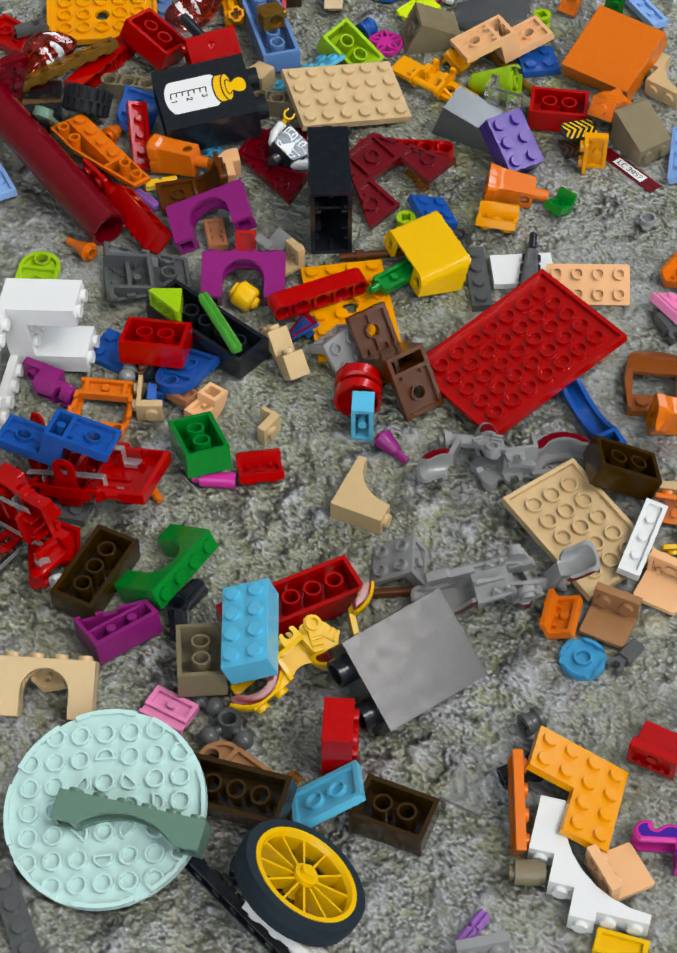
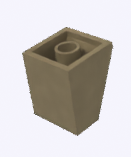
[400,2,461,55]
[610,97,672,167]

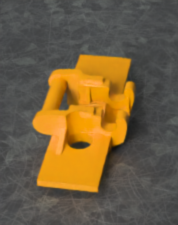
[391,55,479,102]

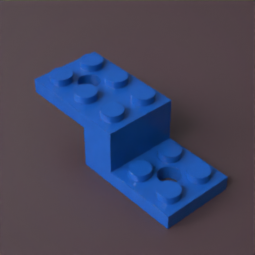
[0,408,122,466]

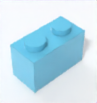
[351,391,375,441]

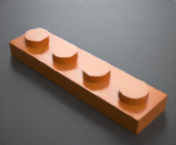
[507,749,530,857]

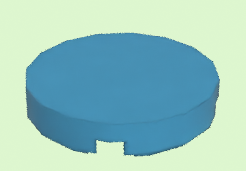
[558,637,607,681]

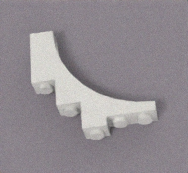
[527,795,652,937]

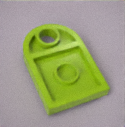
[15,251,61,279]

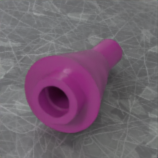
[374,430,410,466]

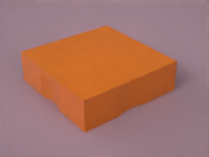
[561,5,667,101]

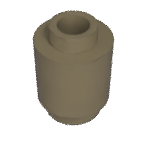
[508,859,547,886]

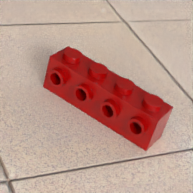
[108,184,173,254]

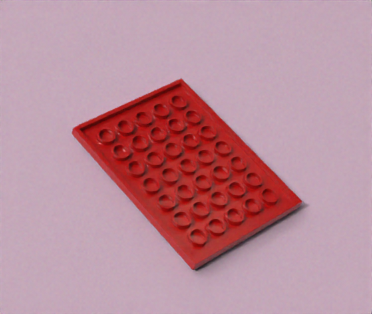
[427,268,627,435]

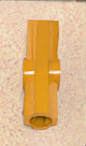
[221,0,244,27]

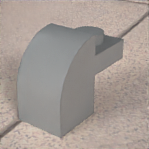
[255,227,299,252]

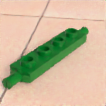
[366,259,414,295]

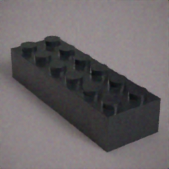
[146,279,269,380]

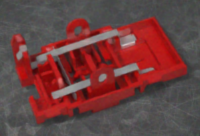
[16,412,172,506]
[0,462,73,579]

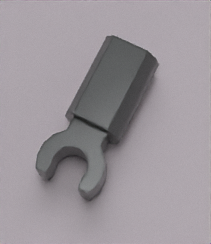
[653,311,677,345]
[605,638,644,677]

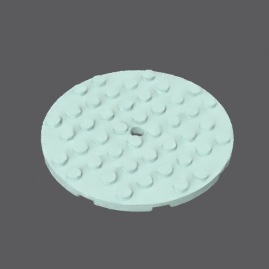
[3,709,208,911]

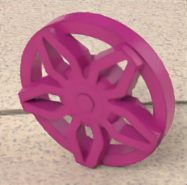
[369,30,403,57]

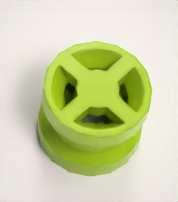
[533,8,551,28]
[396,210,416,227]

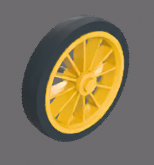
[234,819,365,947]

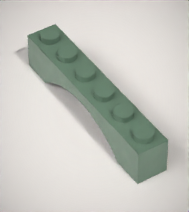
[50,787,212,859]

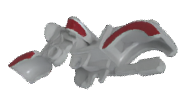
[417,422,591,491]
[410,540,601,615]

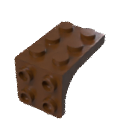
[155,151,228,215]

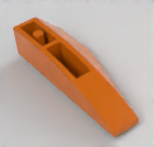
[50,113,151,188]

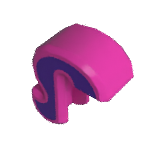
[631,820,677,876]

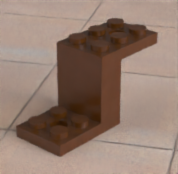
[345,302,444,421]

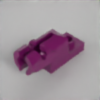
[22,357,78,409]

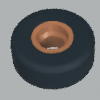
[135,364,158,383]

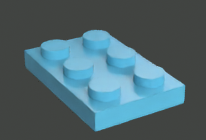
[291,759,366,828]

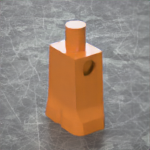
[587,88,632,123]
[146,133,213,177]
[482,162,549,209]
[646,392,677,435]

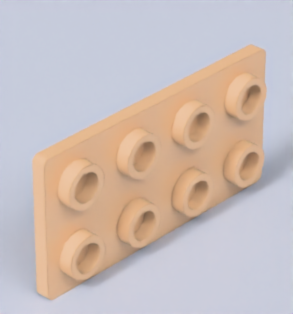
[546,264,630,306]

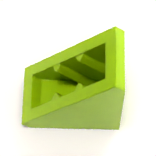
[149,288,183,322]

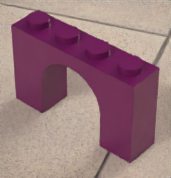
[165,179,257,255]
[201,249,286,306]

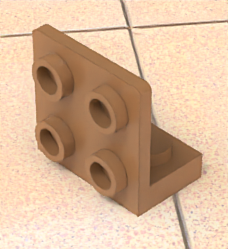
[579,582,643,649]

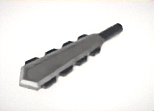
[517,232,541,287]

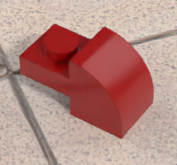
[235,230,256,270]

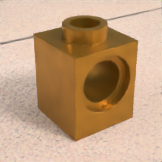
[257,1,287,32]

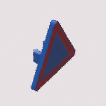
[289,312,319,341]

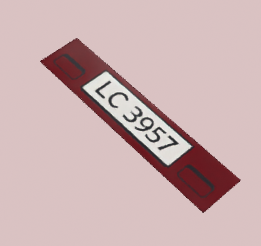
[606,148,661,193]

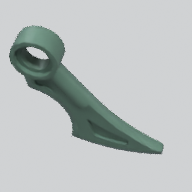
[32,105,61,127]

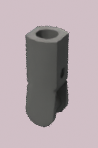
[13,18,49,39]

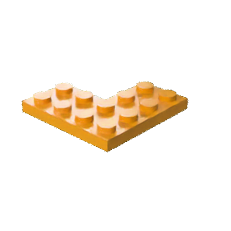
[525,725,629,853]

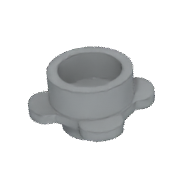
[635,212,659,231]

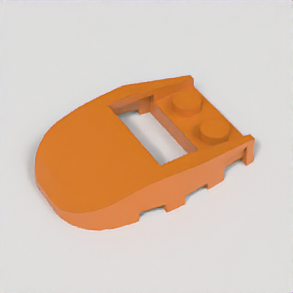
[67,377,133,442]

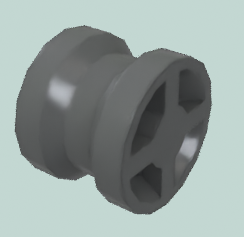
[517,706,547,737]

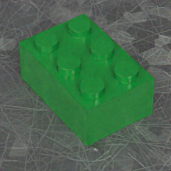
[168,411,232,479]

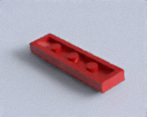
[126,100,152,172]

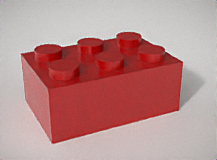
[119,7,185,71]
[528,86,590,132]
[118,316,193,369]
[321,697,360,776]

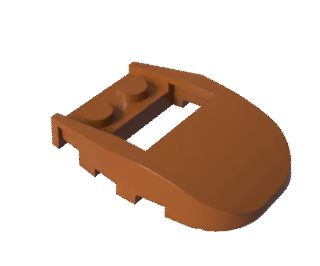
[621,351,677,417]

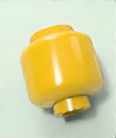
[229,281,261,312]

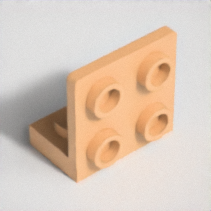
[584,842,655,902]

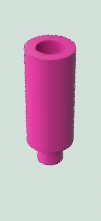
[191,472,237,489]

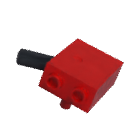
[178,13,242,65]

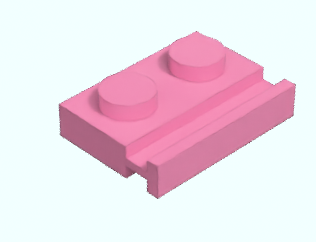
[649,292,677,324]
[138,685,200,736]

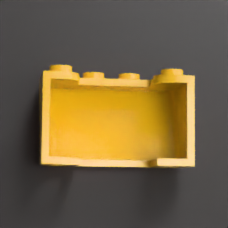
[383,211,471,297]

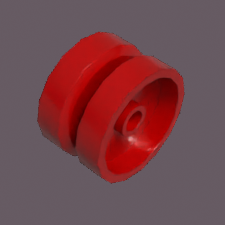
[334,362,382,416]

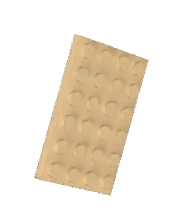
[281,61,412,131]
[501,458,657,602]

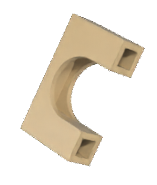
[0,651,100,720]

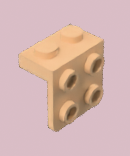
[633,549,677,616]

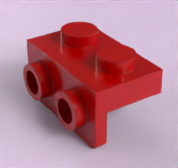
[235,448,285,485]

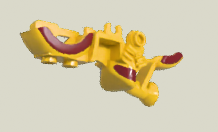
[229,581,374,715]

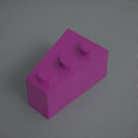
[73,598,163,665]

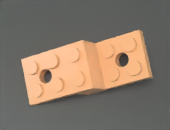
[450,14,554,64]

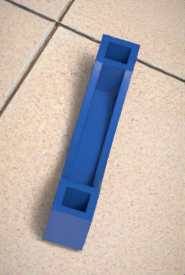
[559,377,627,444]

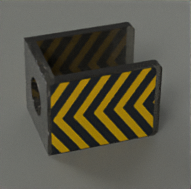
[558,118,599,159]

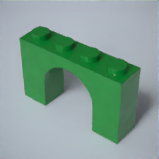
[114,524,218,610]

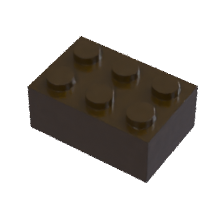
[583,435,662,501]
[349,773,440,857]

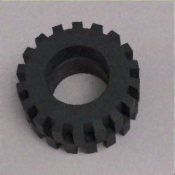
[61,82,113,119]

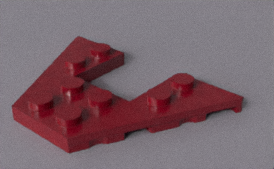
[238,128,308,205]
[349,132,456,231]

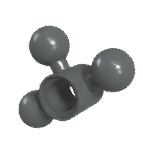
[199,697,254,750]

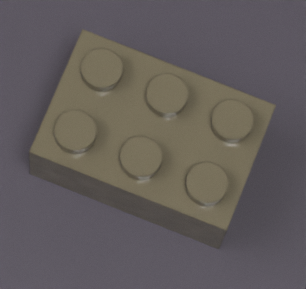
[175,622,228,697]

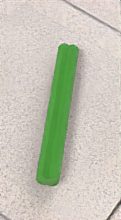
[198,292,242,354]

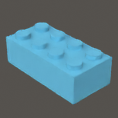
[221,578,279,685]

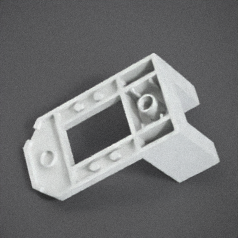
[0,278,100,430]

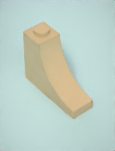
[330,455,392,535]

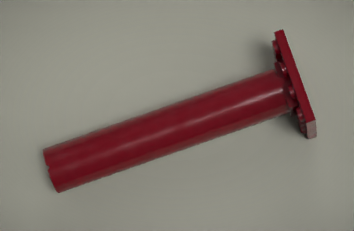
[0,52,126,246]

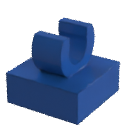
[143,382,166,407]

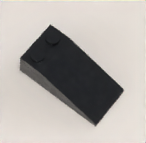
[22,80,63,134]

